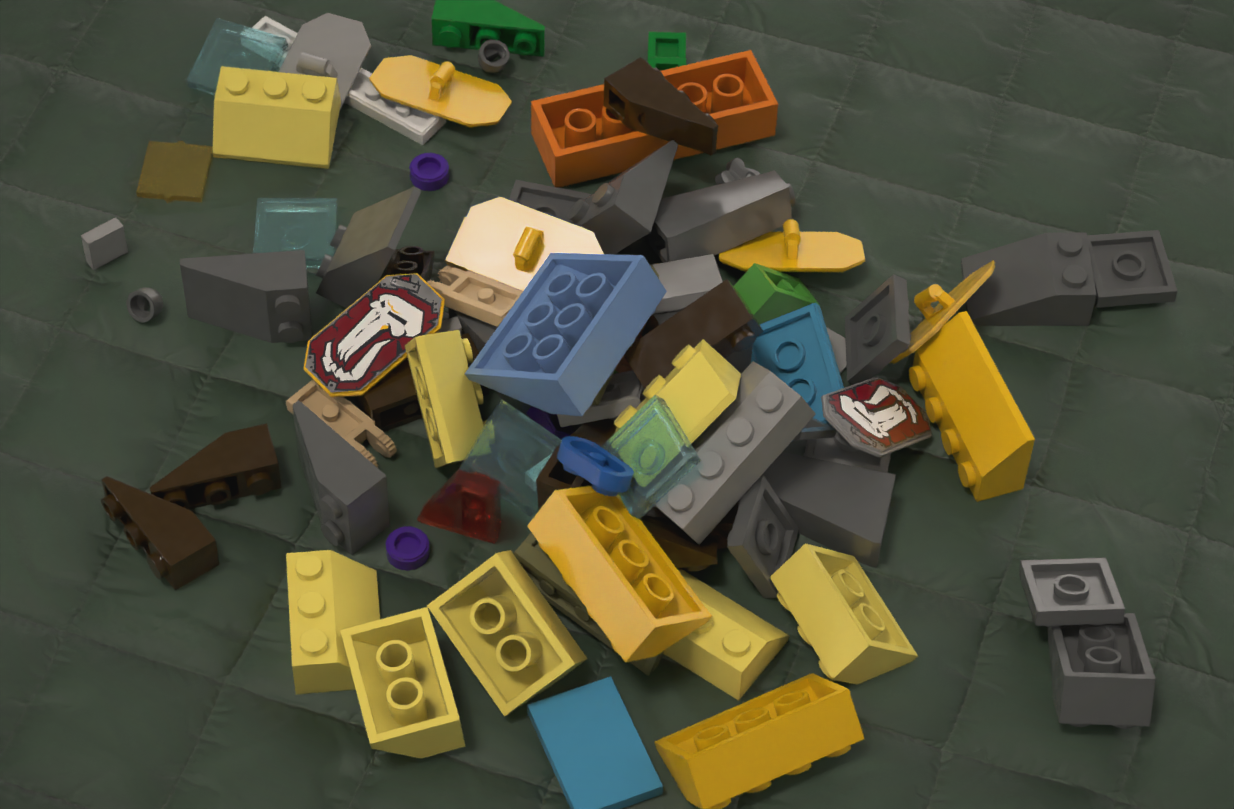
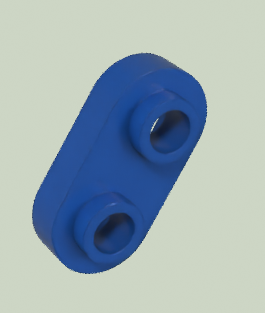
[557,436,634,496]

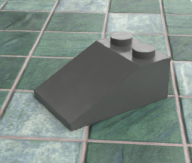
[567,140,678,255]
[316,187,422,308]
[961,233,1096,326]
[180,250,312,343]
[292,400,390,555]
[1047,613,1156,729]

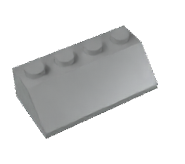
[638,361,815,545]

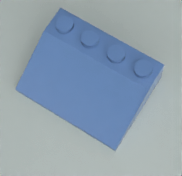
[465,253,667,416]

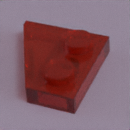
[417,470,501,544]

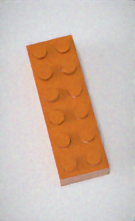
[531,50,778,188]

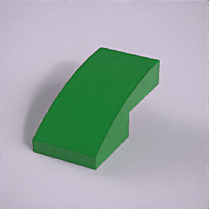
[648,32,686,71]

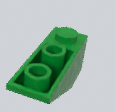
[431,0,545,57]

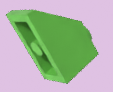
[734,263,820,324]

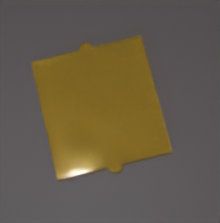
[136,141,213,203]

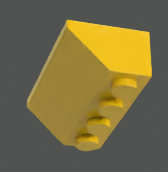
[909,311,1035,502]
[527,486,712,663]
[654,673,865,809]

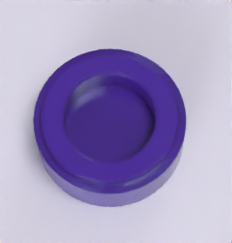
[409,153,449,191]
[386,526,430,571]

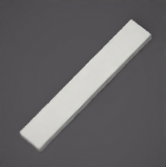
[241,16,446,145]

